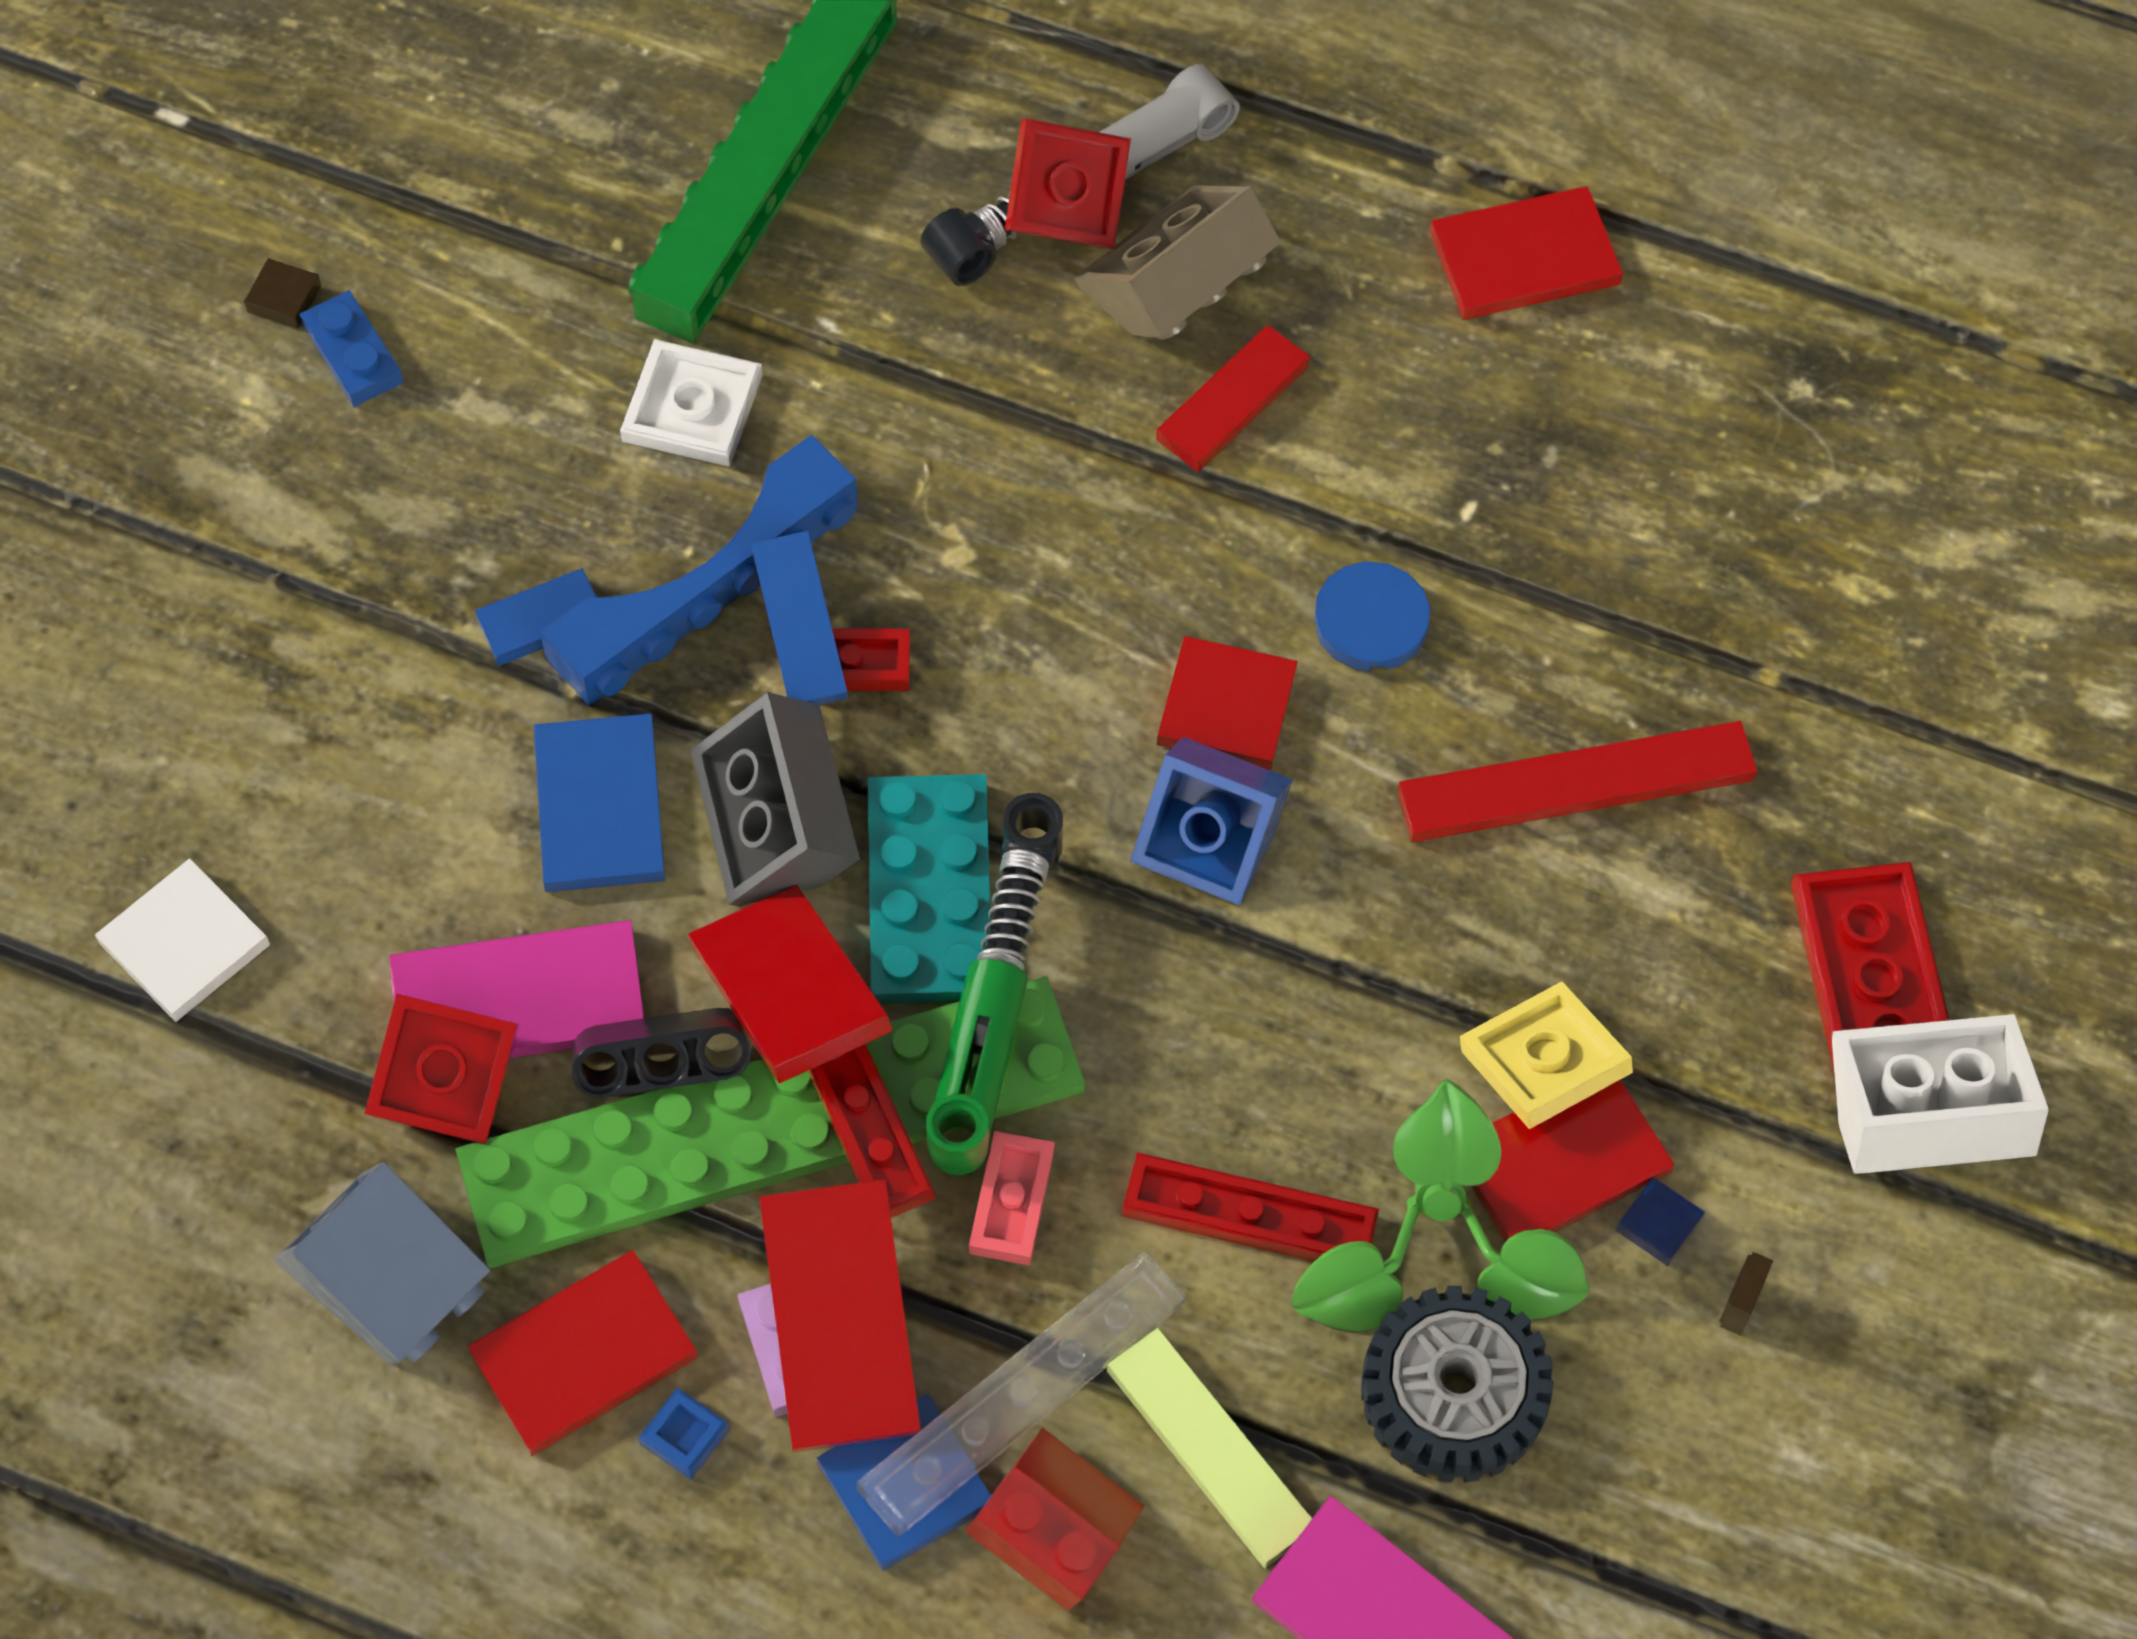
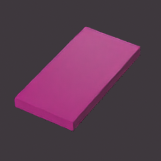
[389,920,644,1058]
[1250,1495,1514,1639]

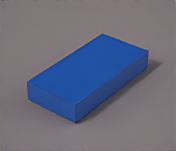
[474,568,596,666]

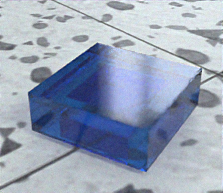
[1616,1177,1705,1266]

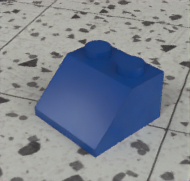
[1130,737,1293,905]

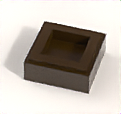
[244,258,322,329]
[1719,1252,1774,1336]

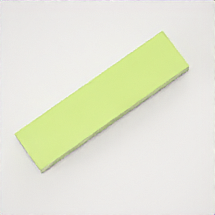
[1107,1328,1312,1569]

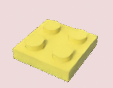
[1460,981,1633,1129]

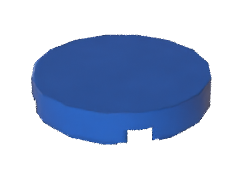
[1314,561,1430,671]

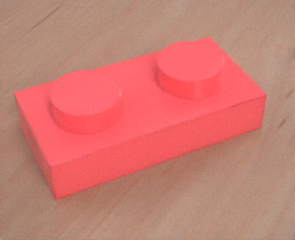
[969,1131,1055,1266]

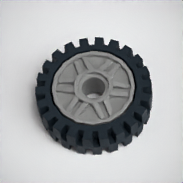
[1361,1286,1554,1483]

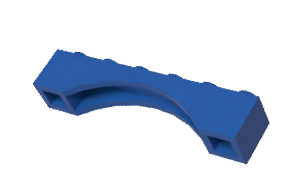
[540,434,858,706]

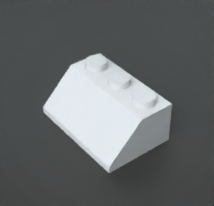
[1832,1014,2049,1174]

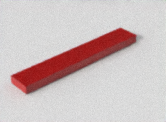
[1397,721,1757,843]

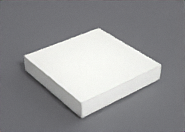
[620,339,763,467]
[95,858,270,1022]

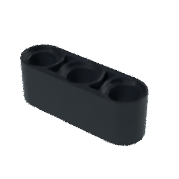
[572,1008,751,1098]

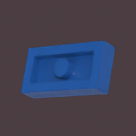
[299,290,404,407]

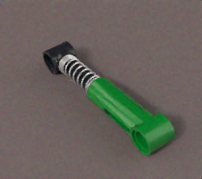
[926,793,1063,1175]

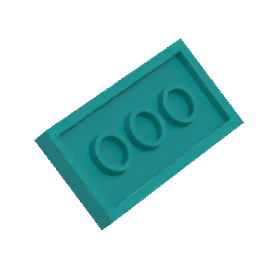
[868,774,991,1004]

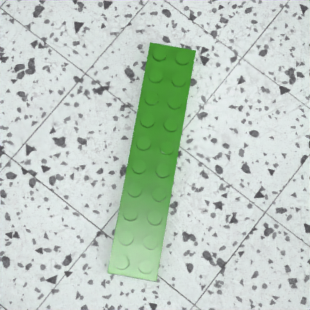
[455,976,1085,1269]

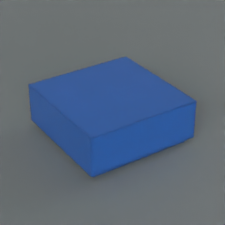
[638,1387,730,1480]

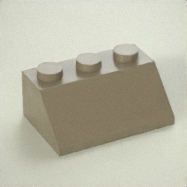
[1074,185,1281,340]

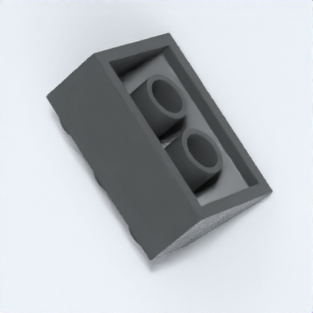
[691,692,860,906]

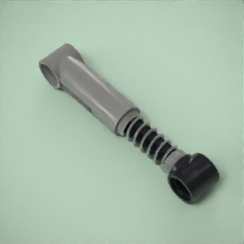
[920,64,1240,286]

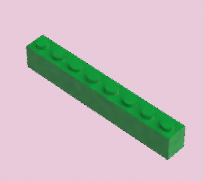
[628,0,898,344]

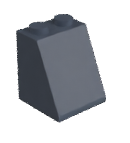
[274,1162,491,1364]

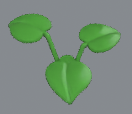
[1292,1079,1590,1332]

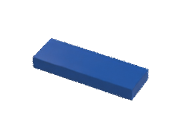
[751,531,848,705]

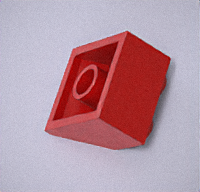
[964,1427,1145,1611]

